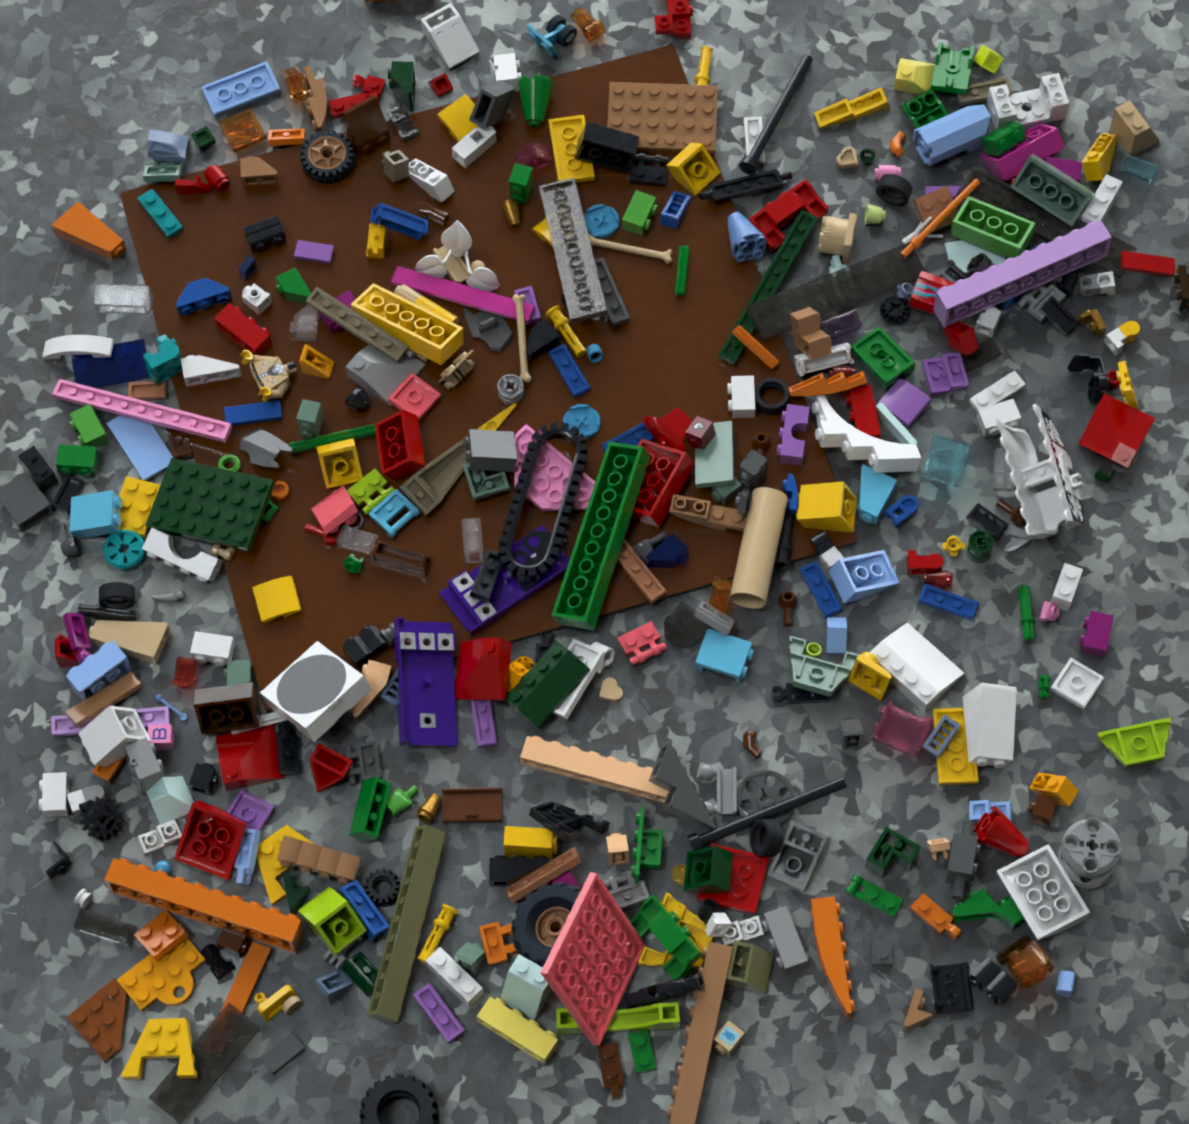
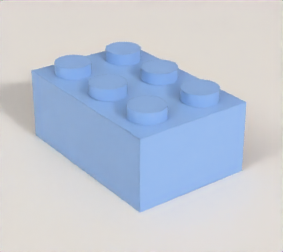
[66,640,132,701]

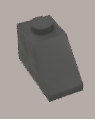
[839,718,864,750]

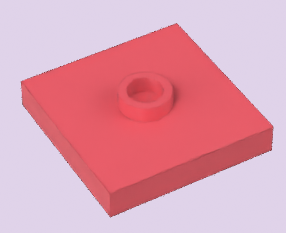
[388,373,441,421]

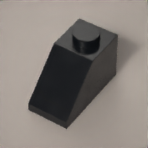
[527,319,560,363]

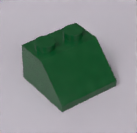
[388,61,416,112]
[684,846,733,894]

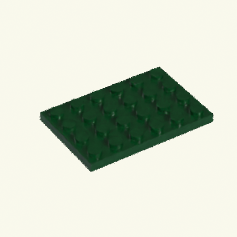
[145,458,275,551]

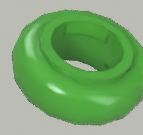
[218,454,241,472]

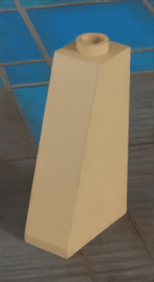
[88,620,171,665]

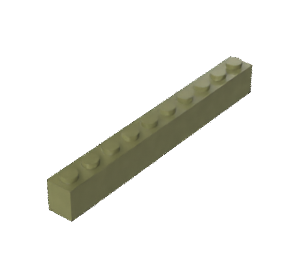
[367,824,446,1024]

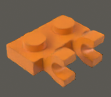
[479,921,518,966]

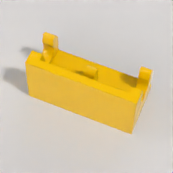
[366,223,388,259]

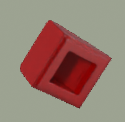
[428,73,453,97]

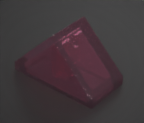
[514,142,554,169]

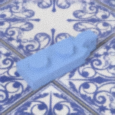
[234,829,261,885]

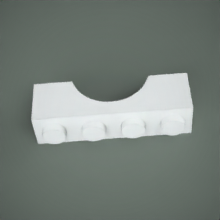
[142,528,223,583]

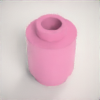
[874,165,901,183]

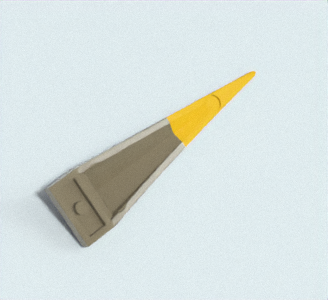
[400,403,516,516]

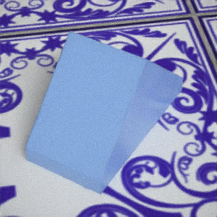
[826,617,847,655]

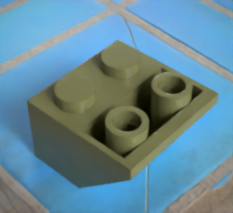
[726,941,774,994]

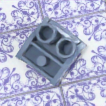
[148,130,190,163]

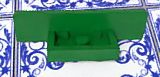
[631,806,663,884]

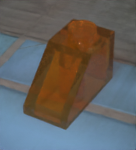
[280,66,308,99]
[709,577,733,615]

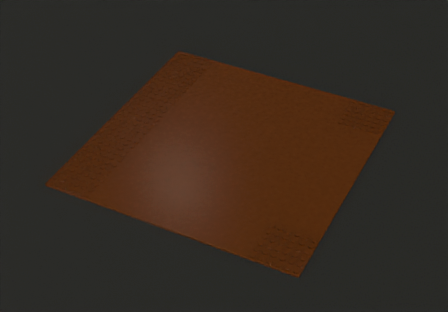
[120,45,857,711]

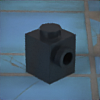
[189,763,219,796]

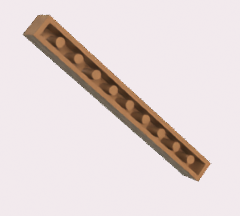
[667,942,733,1124]

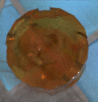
[1007,941,1054,988]

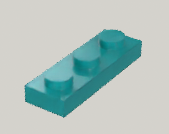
[137,189,184,240]

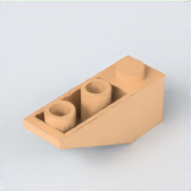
[351,660,392,719]

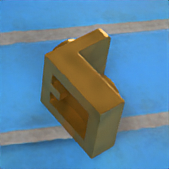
[1078,309,1106,338]

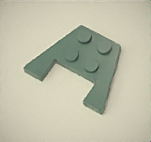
[788,635,859,697]

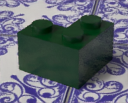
[865,827,921,876]

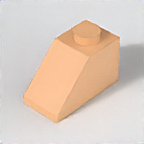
[606,833,629,866]

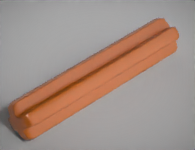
[732,326,779,369]

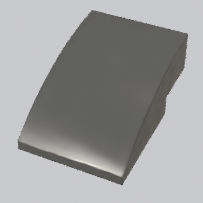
[767,821,829,891]

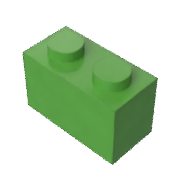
[622,190,658,236]
[69,404,109,447]

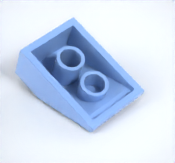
[828,550,900,603]

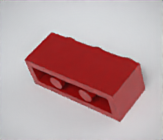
[214,303,272,355]
[845,384,881,439]

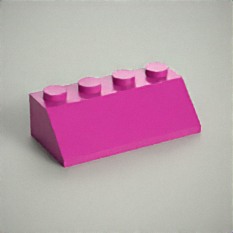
[981,123,1065,181]

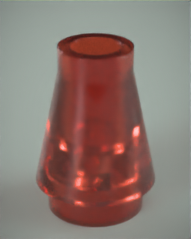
[924,570,953,589]

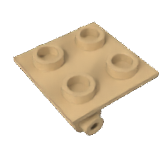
[438,350,474,390]

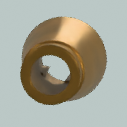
[501,199,521,228]
[417,793,441,824]

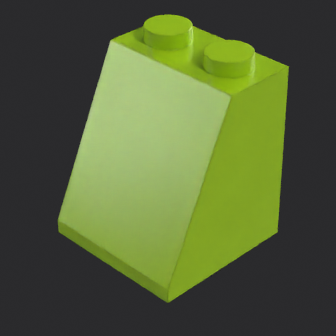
[298,886,367,955]

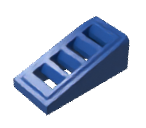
[660,191,691,229]

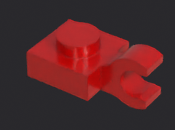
[352,74,385,98]

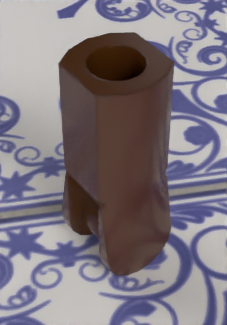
[416,201,449,226]

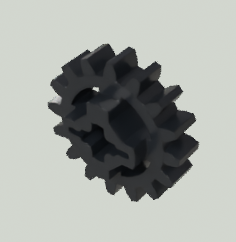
[79,796,123,839]

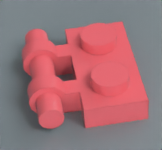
[617,621,667,666]

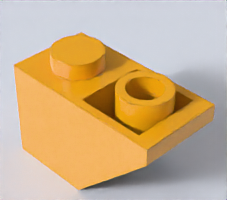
[506,656,535,693]
[1029,772,1079,807]

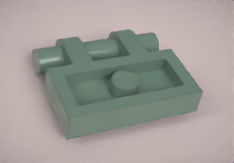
[143,160,184,183]

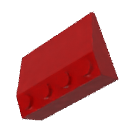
[632,439,695,528]

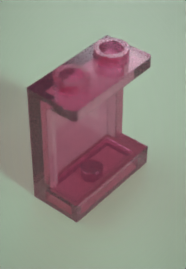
[872,701,933,759]

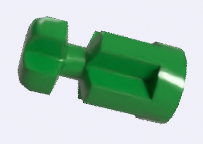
[1038,675,1051,699]

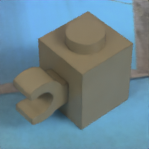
[381,150,409,182]

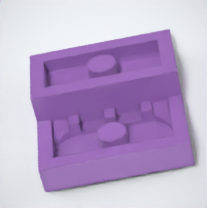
[921,353,969,396]
[877,378,932,427]

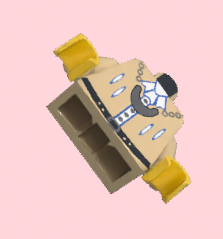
[240,350,297,402]

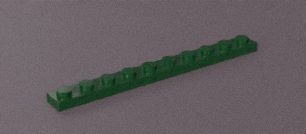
[718,210,818,366]

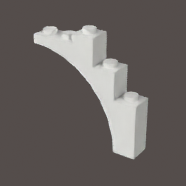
[812,395,921,473]

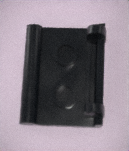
[929,962,974,1014]

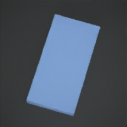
[201,61,281,118]
[107,416,173,481]

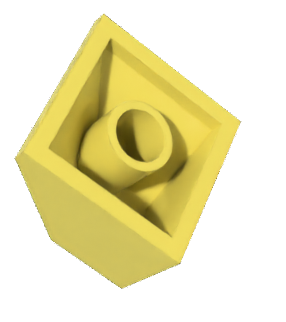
[894,58,935,95]

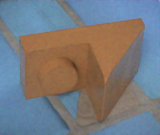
[902,988,933,1032]

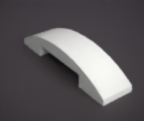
[42,335,114,360]

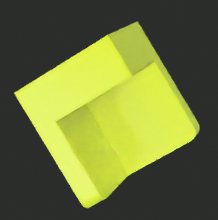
[973,44,1004,74]

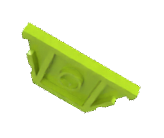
[1096,717,1171,768]

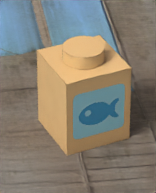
[713,1020,745,1057]

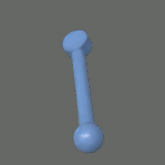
[155,694,188,722]

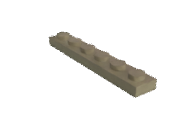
[306,287,408,363]

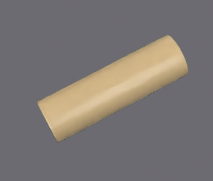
[730,487,788,609]

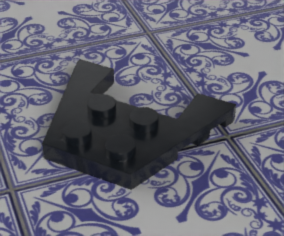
[529,801,610,843]

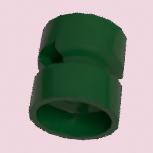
[966,530,994,564]

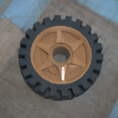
[300,130,355,184]

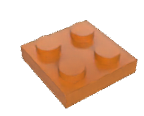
[134,910,188,961]

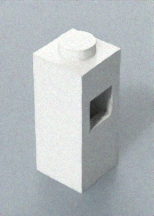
[452,126,496,168]

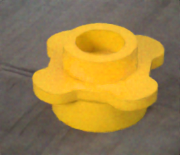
[942,535,965,557]

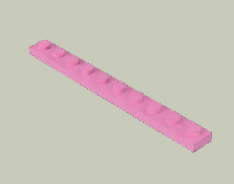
[52,379,232,443]

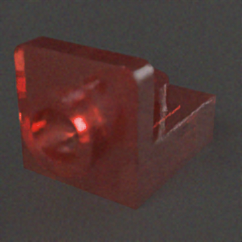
[172,656,197,689]

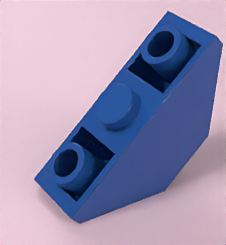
[176,278,232,316]

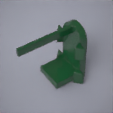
[1094,467,1116,483]

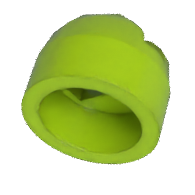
[806,642,822,658]

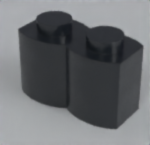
[343,625,389,669]
[970,957,1017,1005]

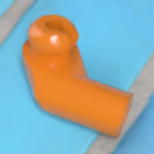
[889,131,906,157]

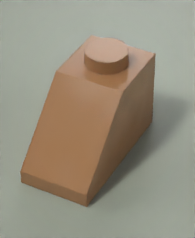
[240,156,279,186]

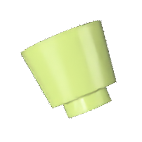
[864,204,886,224]

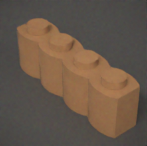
[277,836,361,885]

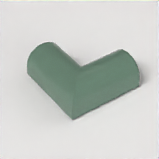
[463,464,510,501]

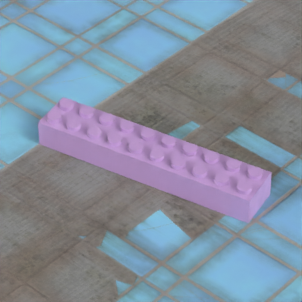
[933,220,1112,328]

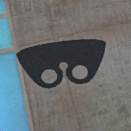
[511,531,568,591]

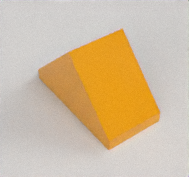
[299,344,334,379]

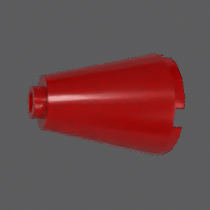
[974,806,1029,857]

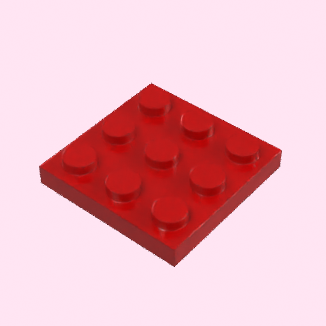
[696,843,769,915]

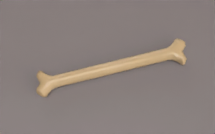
[585,234,672,264]
[512,294,532,382]

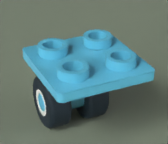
[526,15,577,58]

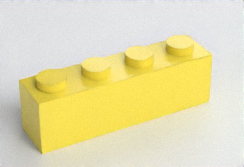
[476,997,559,1065]

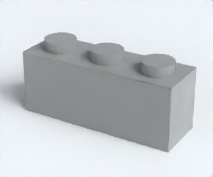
[761,906,808,974]

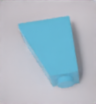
[859,464,897,525]

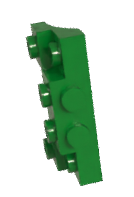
[630,894,703,980]

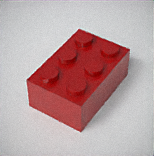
[375,410,425,480]

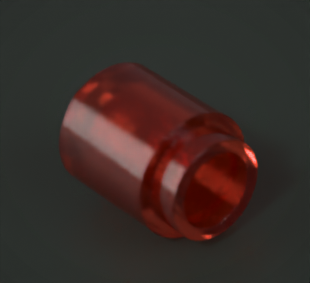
[828,365,856,378]

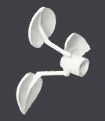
[415,220,500,292]

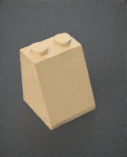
[1109,100,1160,158]

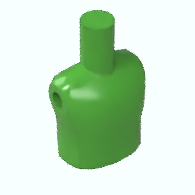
[386,785,419,817]

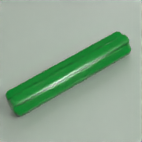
[675,246,689,297]

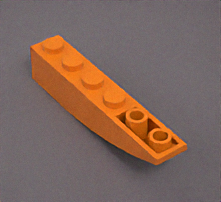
[810,896,855,1019]

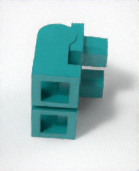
[143,334,182,386]

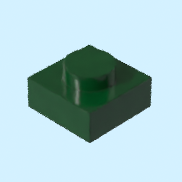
[191,126,216,151]

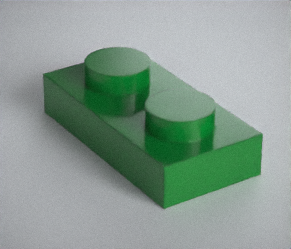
[628,1029,657,1075]

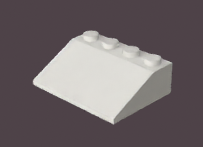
[870,623,964,713]
[996,844,1090,941]

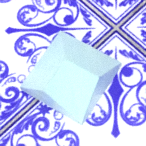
[146,776,194,825]

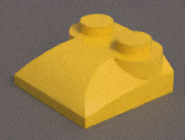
[848,652,892,701]

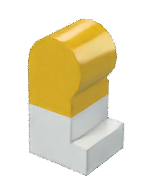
[1104,321,1140,356]

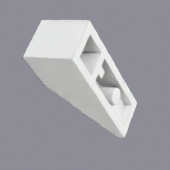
[181,355,242,387]

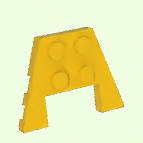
[1116,361,1139,410]
[257,825,314,906]
[638,892,714,969]
[121,1018,197,1080]

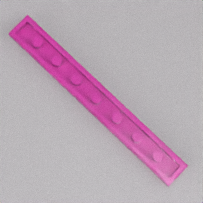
[391,266,535,324]

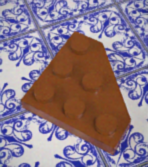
[66,978,128,1063]

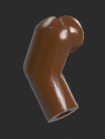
[743,730,762,759]

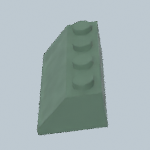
[1010,154,1095,226]

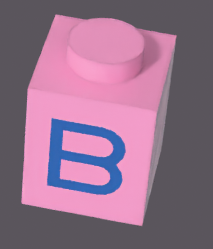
[147,724,174,750]

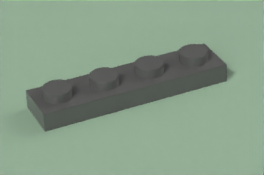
[586,257,630,327]

